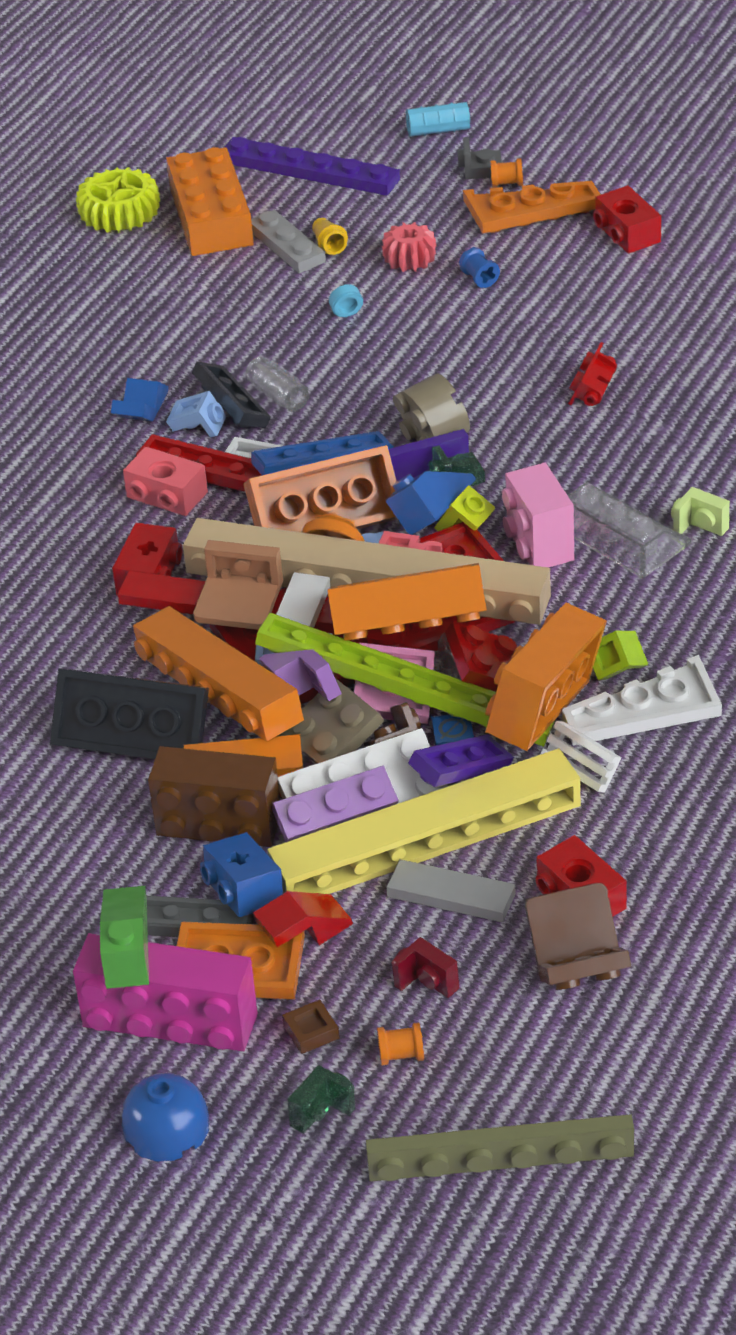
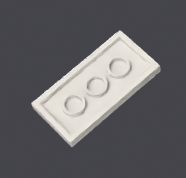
[278,728,448,804]

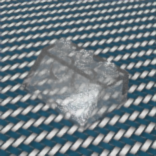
[568,482,691,579]

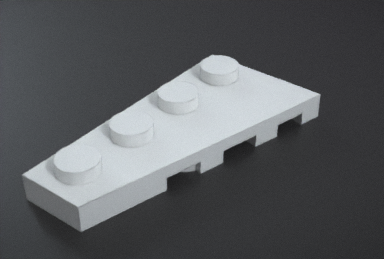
[562,655,722,746]

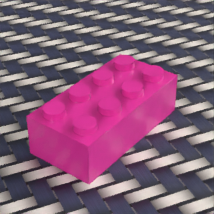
[73,933,258,1052]

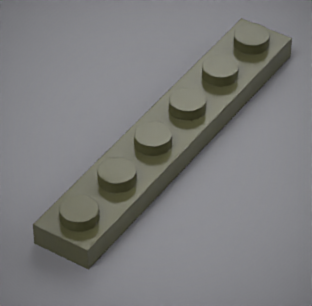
[366,1114,634,1182]

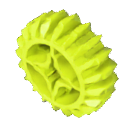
[76,167,160,233]

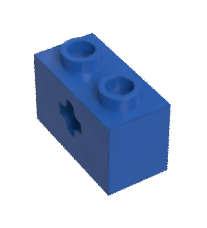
[200,832,283,917]

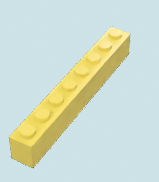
[267,748,581,894]

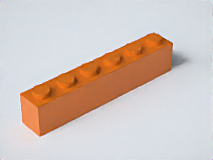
[133,606,304,742]

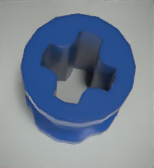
[459,247,500,288]

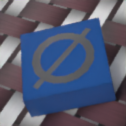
[431,715,474,746]

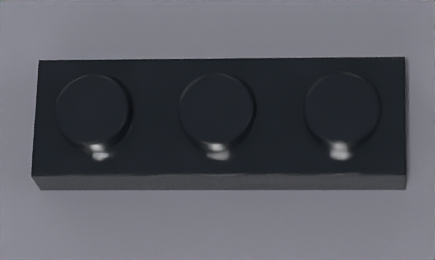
[192,361,271,429]

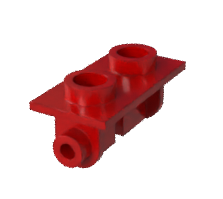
[568,342,617,406]

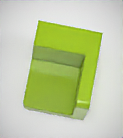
[593,630,648,681]

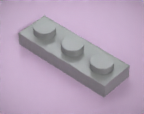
[251,209,326,273]

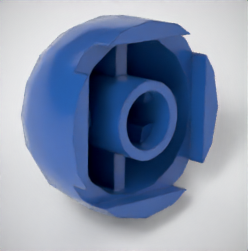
[122,1073,209,1161]

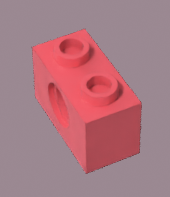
[123,446,208,516]

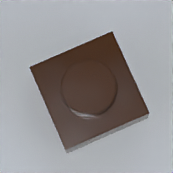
[282,999,340,1054]

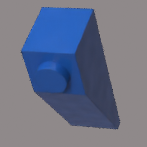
[385,471,476,535]

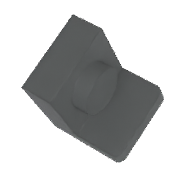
[457,137,502,179]

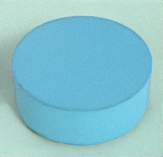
[329,285,363,317]

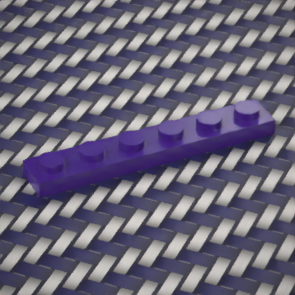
[225,137,400,196]

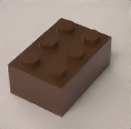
[148,746,280,847]

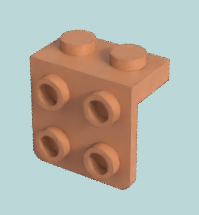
[193,540,283,630]

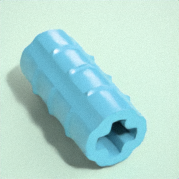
[406,102,470,136]

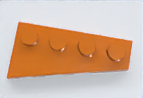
[463,181,601,233]

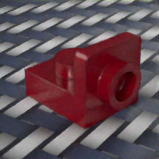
[392,937,459,998]

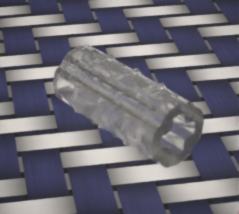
[246,356,309,412]

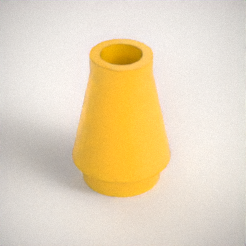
[312,218,348,255]

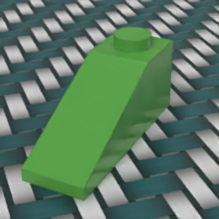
[100,886,149,989]

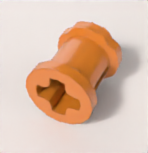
[490,158,523,188]
[377,1022,424,1066]

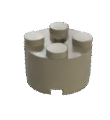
[393,373,470,441]

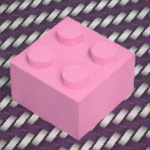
[502,462,574,568]

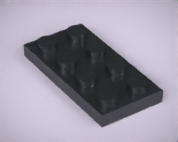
[50,668,209,759]

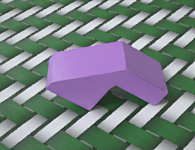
[259,649,342,701]

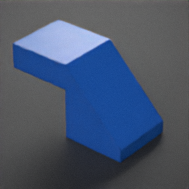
[111,378,169,422]

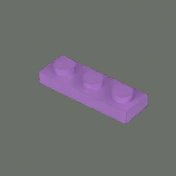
[272,765,399,842]

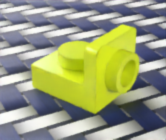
[434,485,495,531]

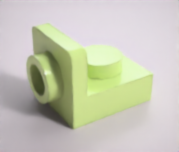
[671,487,730,536]

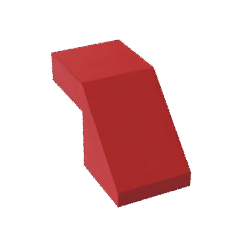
[253,891,353,948]

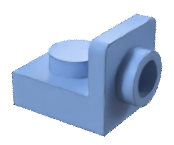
[166,391,226,438]

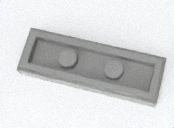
[387,859,516,922]

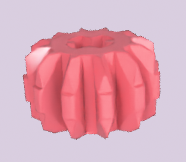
[382,222,436,272]

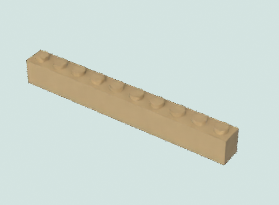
[183,518,551,625]

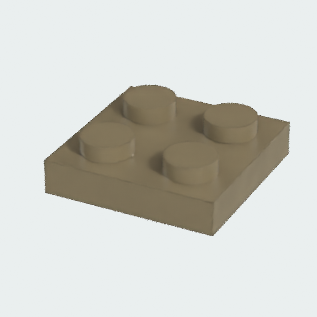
[282,678,385,764]

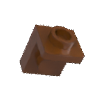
[364,702,421,747]

